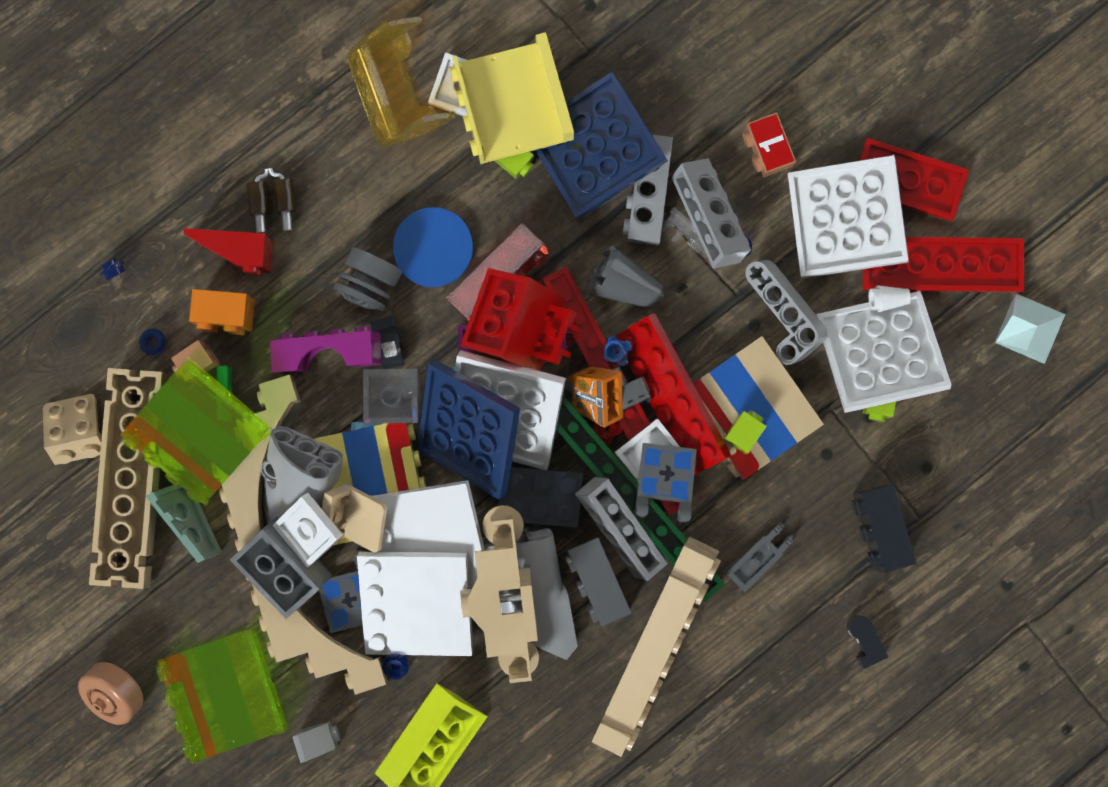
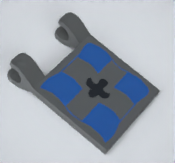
[634,443,697,522]
[319,549,365,633]

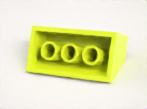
[375,683,488,787]

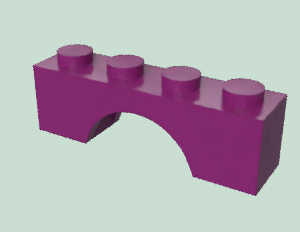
[270,326,382,374]

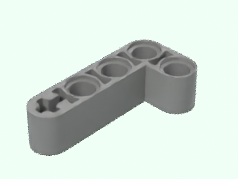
[745,260,827,365]

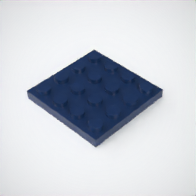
[535,72,668,220]
[417,359,521,500]

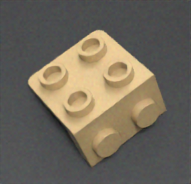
[43,394,102,465]
[322,483,387,553]

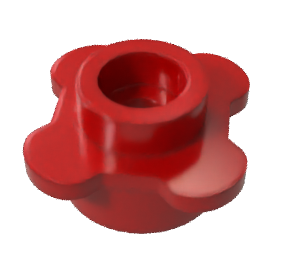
[594,422,622,444]

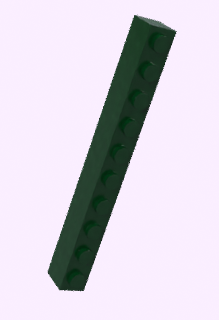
[556,396,725,602]

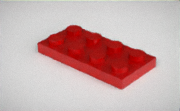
[859,138,969,222]

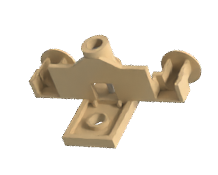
[460,506,539,683]

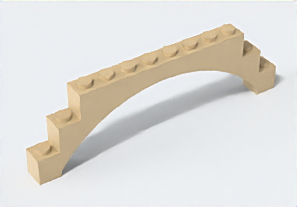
[211,375,388,695]

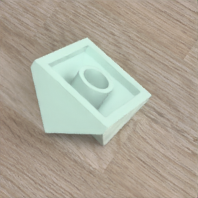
[995,294,1065,363]

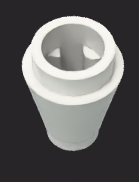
[869,285,911,312]

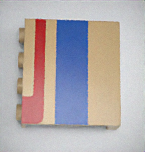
[693,336,824,480]

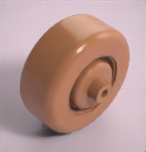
[78,662,144,725]

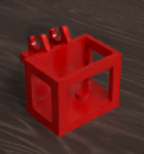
[461,268,580,371]

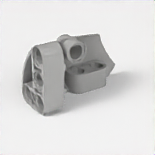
[261,426,343,523]
[482,524,578,660]

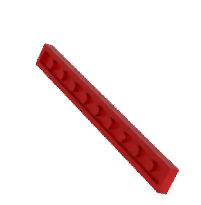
[543,267,692,515]

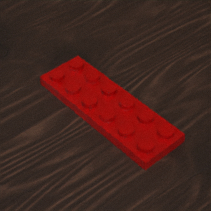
[862,237,1024,293]
[616,313,732,475]

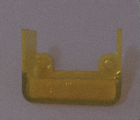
[348,17,457,148]

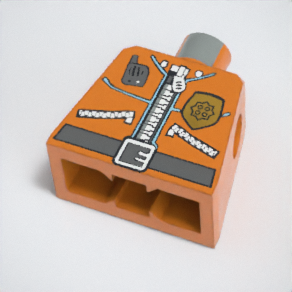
[565,367,623,427]

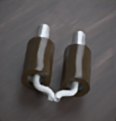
[247,168,296,233]

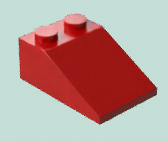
[183,228,273,277]

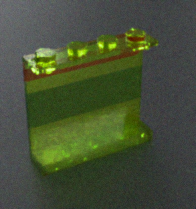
[121,357,272,506]
[157,627,289,764]

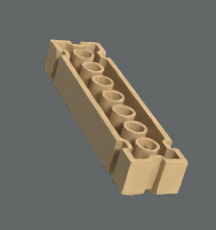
[89,368,168,589]
[592,537,721,757]

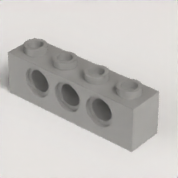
[623,135,673,246]
[671,158,751,269]
[575,477,668,581]

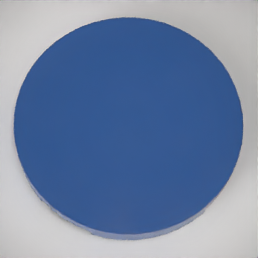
[393,207,473,288]

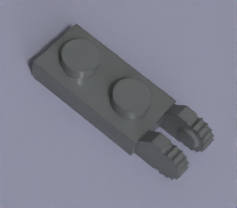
[725,522,796,592]

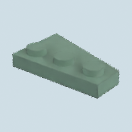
[146,480,222,563]

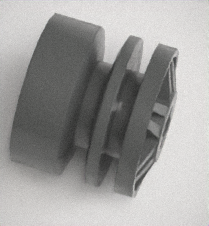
[333,247,403,313]

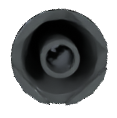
[588,245,665,308]

